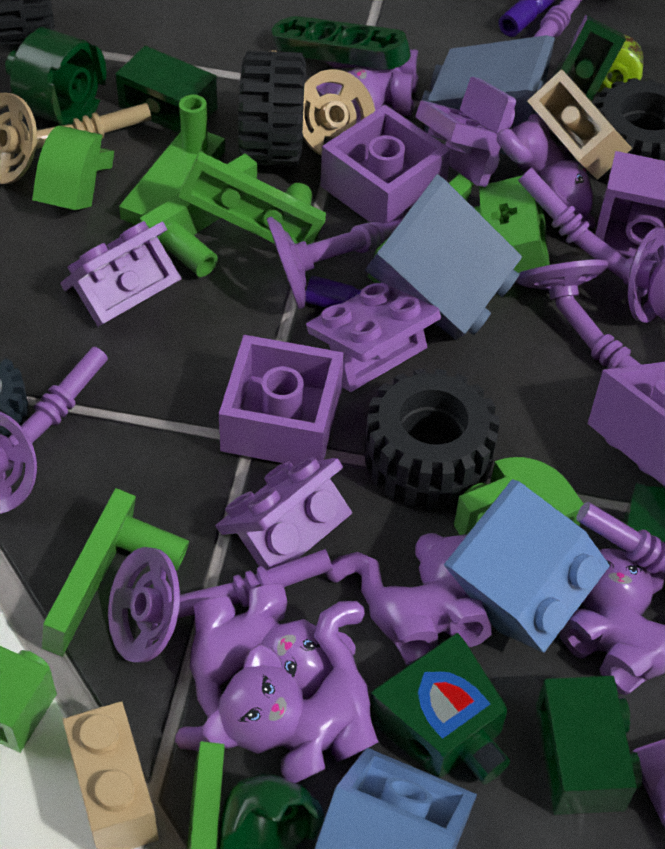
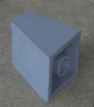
[422,35,555,155]
[365,174,522,340]

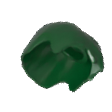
[220,774,326,849]

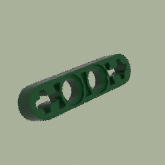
[271,16,411,70]

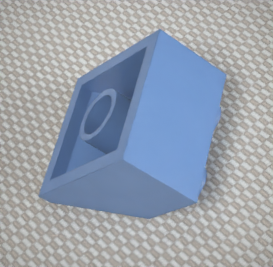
[444,479,610,653]
[315,748,477,849]

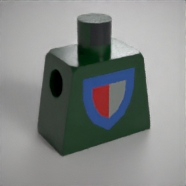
[370,633,510,785]

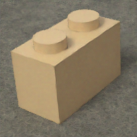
[527,69,632,180]
[62,701,159,849]

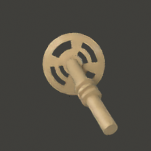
[272,50,375,156]
[0,93,152,184]

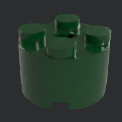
[5,27,107,126]

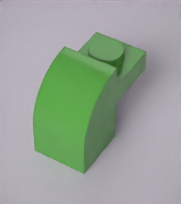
[32,125,114,210]
[454,457,584,535]

